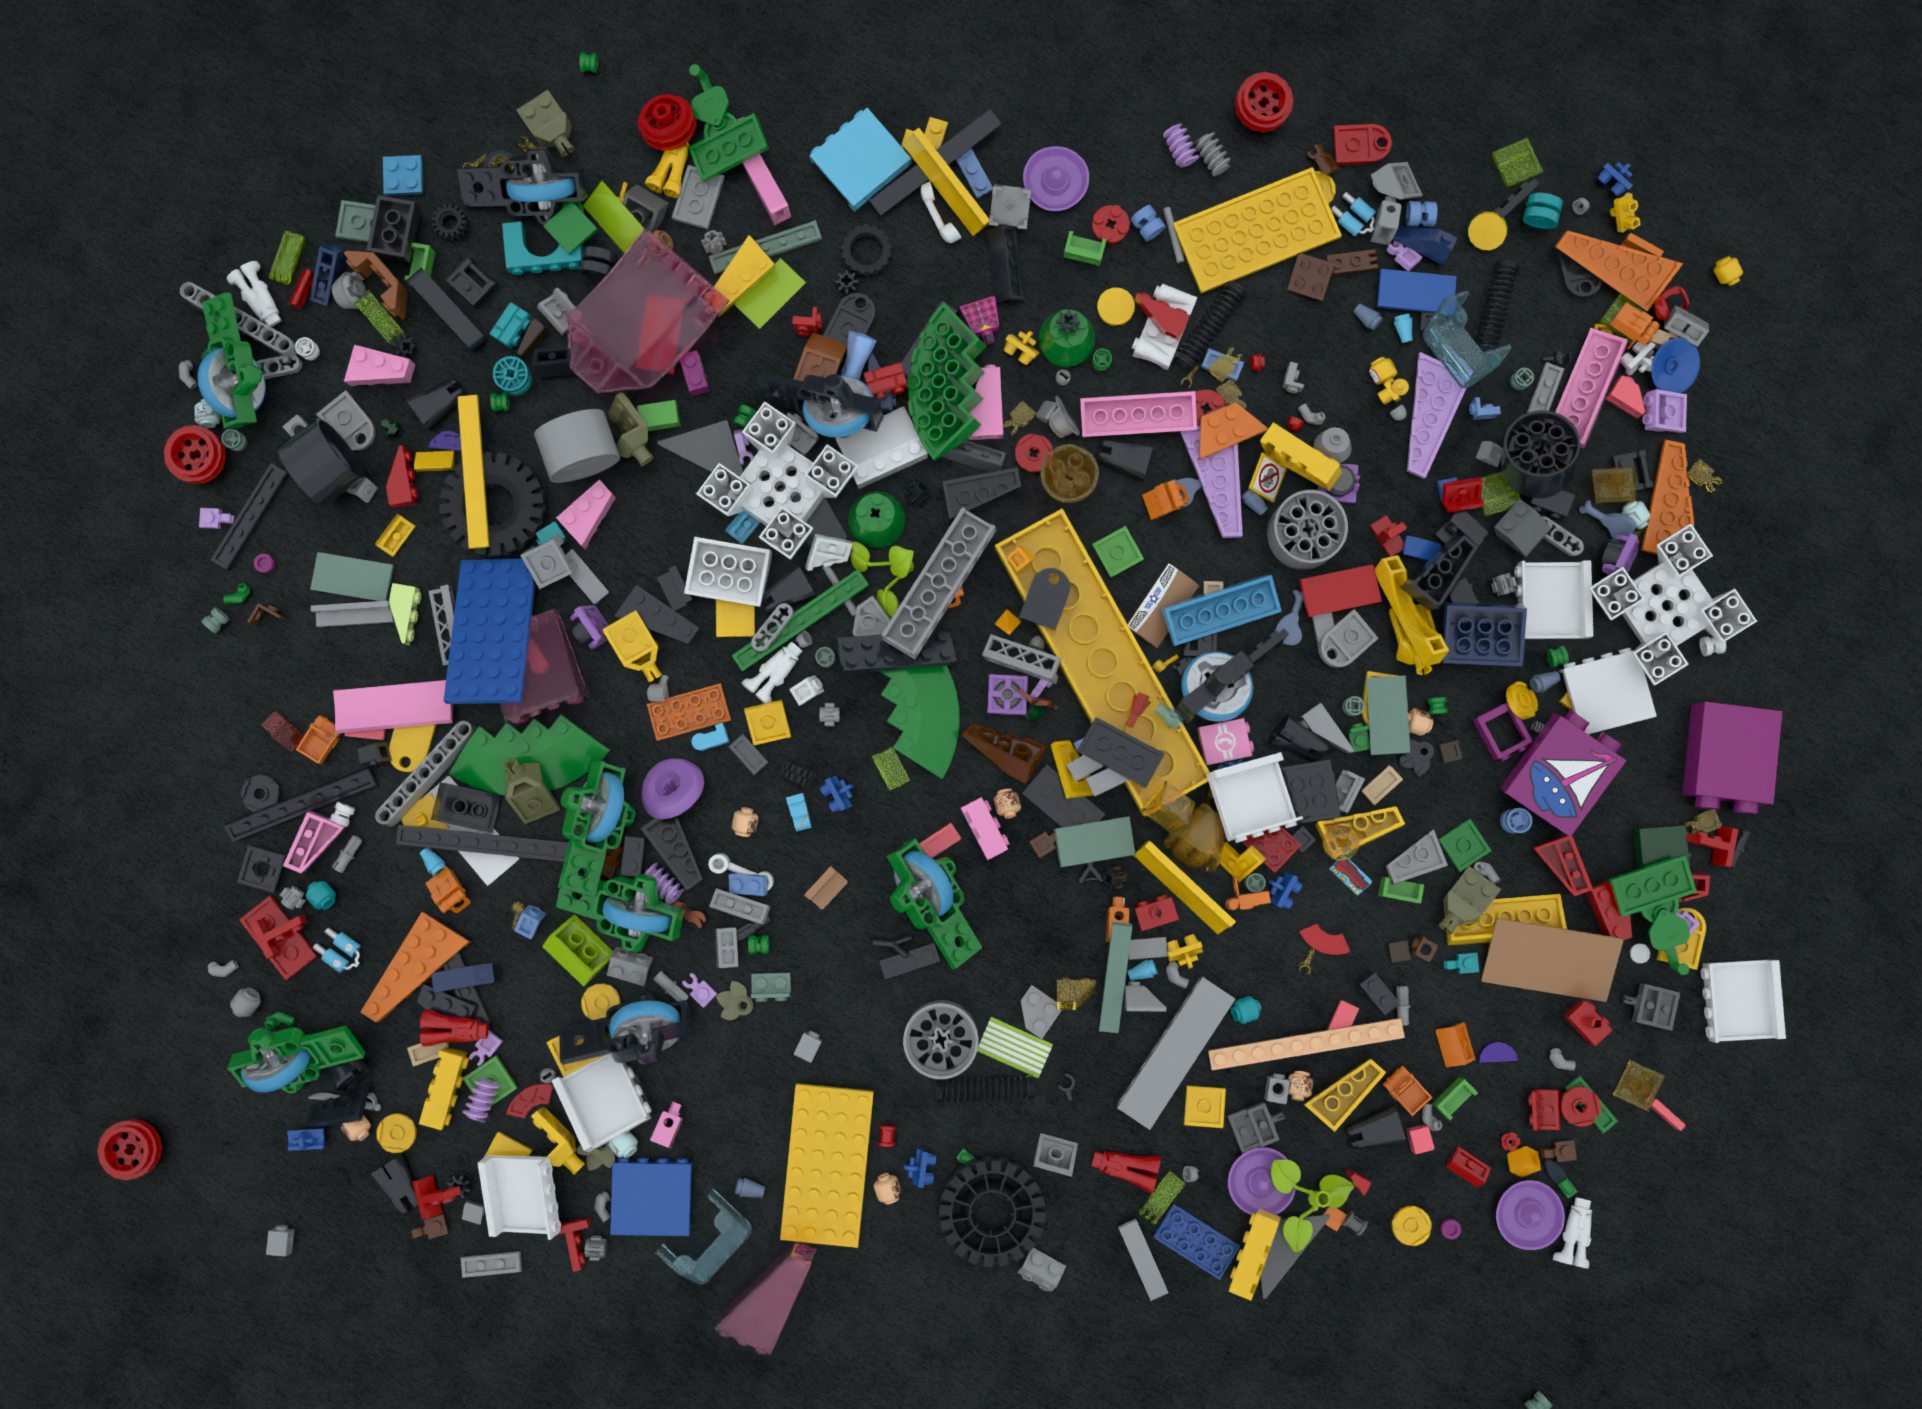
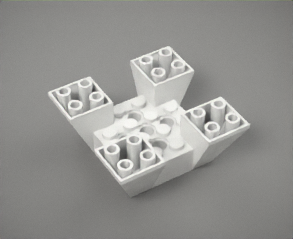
[696,402,859,560]
[1589,524,1757,686]

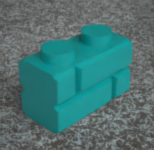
[489,302,532,349]

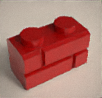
[864,362,907,399]

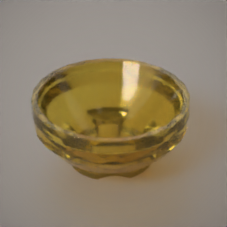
[1323,825,1359,861]

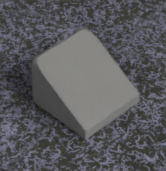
[1036,401,1058,423]
[1476,441,1503,467]
[462,1200,485,1225]

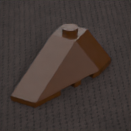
[962,723,1047,784]

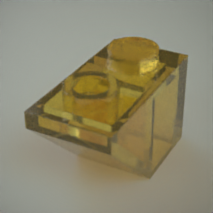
[1056,978,1096,1010]

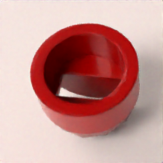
[1287,416,1304,431]

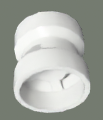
[295,337,320,360]
[1700,637,1726,656]
[329,802,355,827]

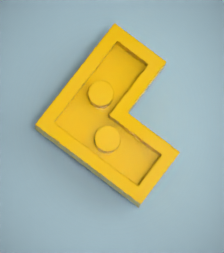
[901,117,948,151]
[1212,842,1266,882]

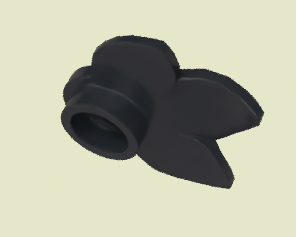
[1398,739,1434,776]

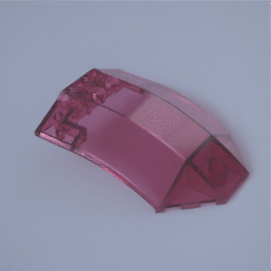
[566,228,729,393]

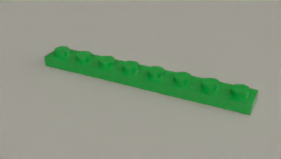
[732,569,869,672]

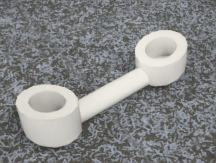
[921,181,961,243]
[708,853,774,891]

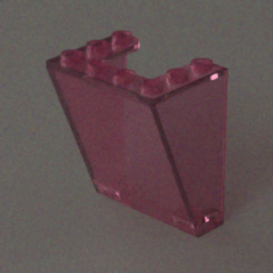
[500,609,589,724]
[715,1241,816,1355]

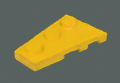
[1051,740,1093,799]

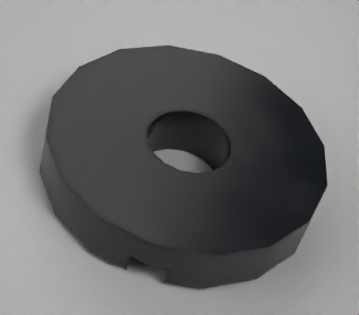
[241,775,281,812]

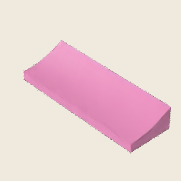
[1556,328,1628,449]
[1080,391,1197,437]
[333,680,453,733]

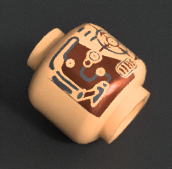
[1408,708,1433,736]
[994,789,1021,819]
[732,807,758,837]
[1288,1071,1313,1101]
[341,1115,371,1141]
[874,1173,902,1204]

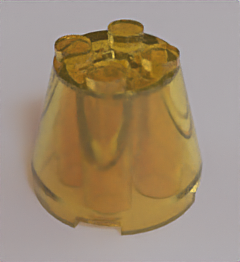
[1040,444,1099,503]
[1164,804,1226,873]

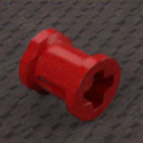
[878,1124,896,1147]

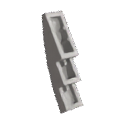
[1118,1219,1168,1301]

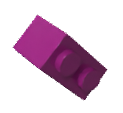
[678,350,710,396]

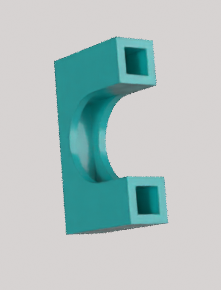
[502,222,584,275]

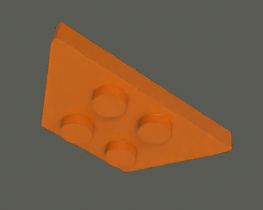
[1199,402,1268,460]

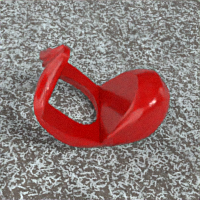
[1655,286,1690,320]

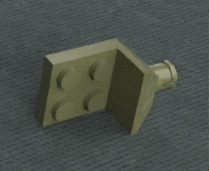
[517,90,574,157]
[608,392,653,466]
[503,758,560,824]
[1439,866,1501,934]

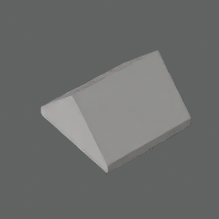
[1033,1133,1078,1177]

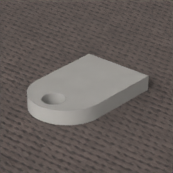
[316,390,376,451]
[1318,609,1378,668]

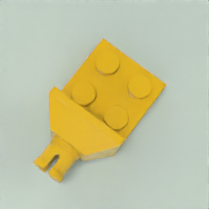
[1389,604,1437,675]
[602,610,662,682]
[531,1106,585,1175]

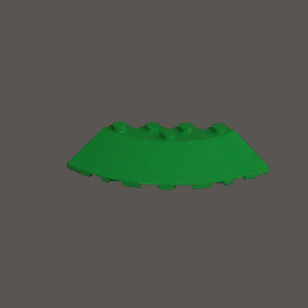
[907,302,987,461]
[880,666,960,779]
[449,715,611,796]

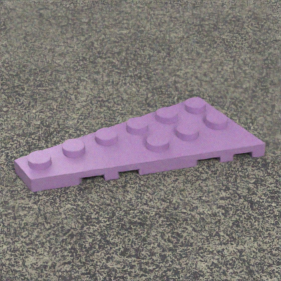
[1407,352,1472,479]
[1180,426,1243,538]

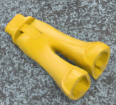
[645,141,690,198]

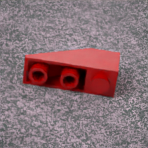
[1135,293,1190,341]
[386,445,418,508]

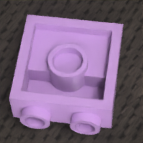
[1642,389,1687,433]

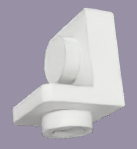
[790,675,824,706]

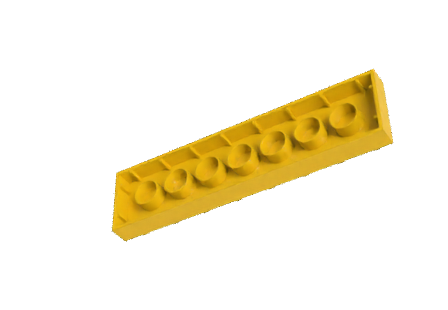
[994,509,1210,816]

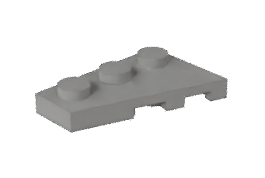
[1385,829,1448,885]

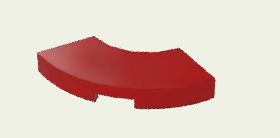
[1298,924,1350,955]
[506,1083,554,1119]

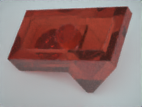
[262,711,304,751]

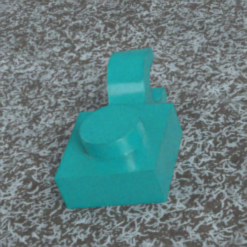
[1443,952,1479,974]

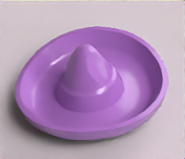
[1023,146,1089,211]
[641,758,704,819]
[1228,1147,1296,1215]
[1496,1180,1565,1250]

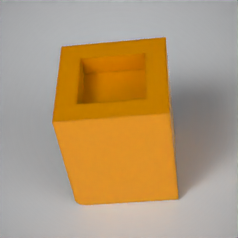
[1507,1146,1541,1177]

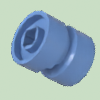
[1406,201,1437,227]
[1131,205,1166,241]
[1500,808,1532,833]

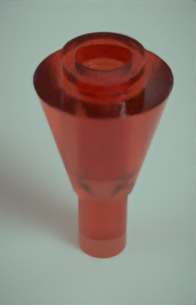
[1126,692,1151,728]

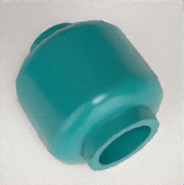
[306,881,336,910]
[1231,996,1261,1024]

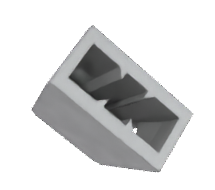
[1371,196,1401,245]

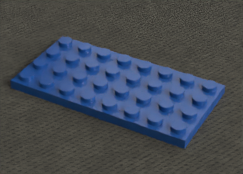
[443,559,535,704]

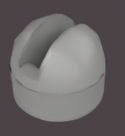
[1572,198,1590,215]
[1056,369,1071,385]
[1390,404,1407,420]
[795,631,812,648]
[1029,636,1045,652]
[540,1068,556,1084]
[1183,1166,1199,1182]

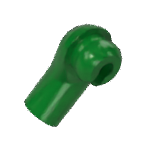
[223,583,250,604]
[264,1012,296,1029]

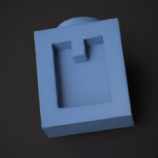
[1469,397,1501,420]
[514,905,546,939]

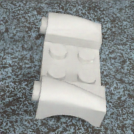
[1132,284,1197,370]

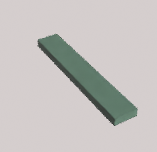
[709,220,822,276]
[1099,922,1132,1033]

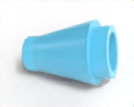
[1393,314,1413,343]
[420,848,446,876]
[1128,959,1158,981]

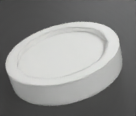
[1630,944,1650,963]

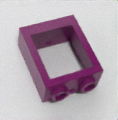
[1472,702,1533,761]

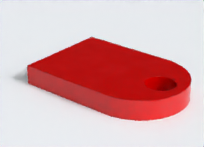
[1333,124,1392,165]

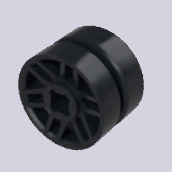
[579,246,618,281]

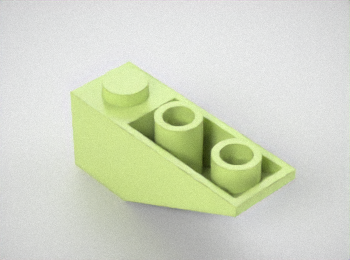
[389,583,421,645]

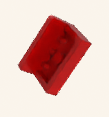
[792,307,822,337]
[1442,477,1485,512]
[1529,1089,1561,1131]

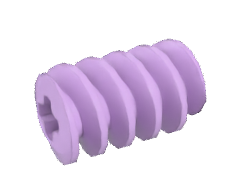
[1163,124,1199,167]
[644,862,684,904]
[462,1078,500,1122]

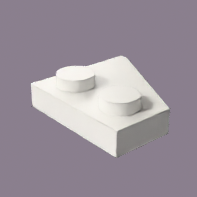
[805,534,853,571]

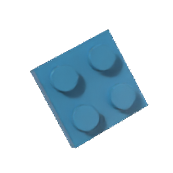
[383,155,423,196]

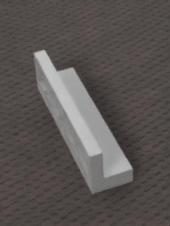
[429,585,456,666]
[311,601,395,627]
[982,634,1062,684]

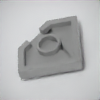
[853,595,891,636]
[1021,985,1063,1039]

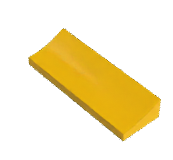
[903,128,990,236]
[1134,841,1236,934]
[1444,894,1567,946]

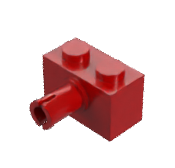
[1133,895,1179,931]
[1563,1000,1612,1046]

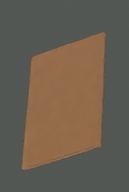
[1481,918,1623,1002]

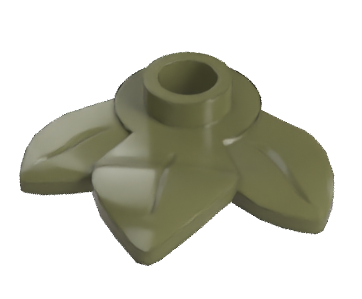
[716,981,753,1020]
[577,1142,615,1171]

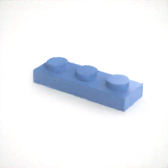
[956,149,993,199]

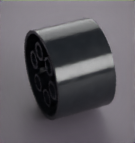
[1501,410,1580,498]
[277,418,365,506]

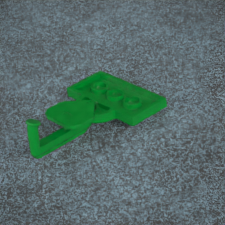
[689,64,769,182]
[1609,854,1697,975]

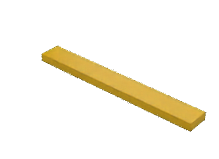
[458,395,490,549]

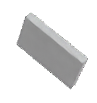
[672,165,725,230]

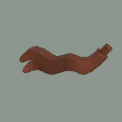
[1018,689,1058,710]
[672,899,706,928]

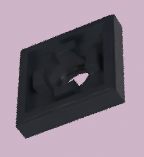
[237,845,287,893]

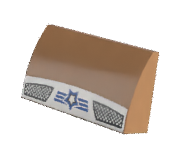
[1127,563,1199,649]

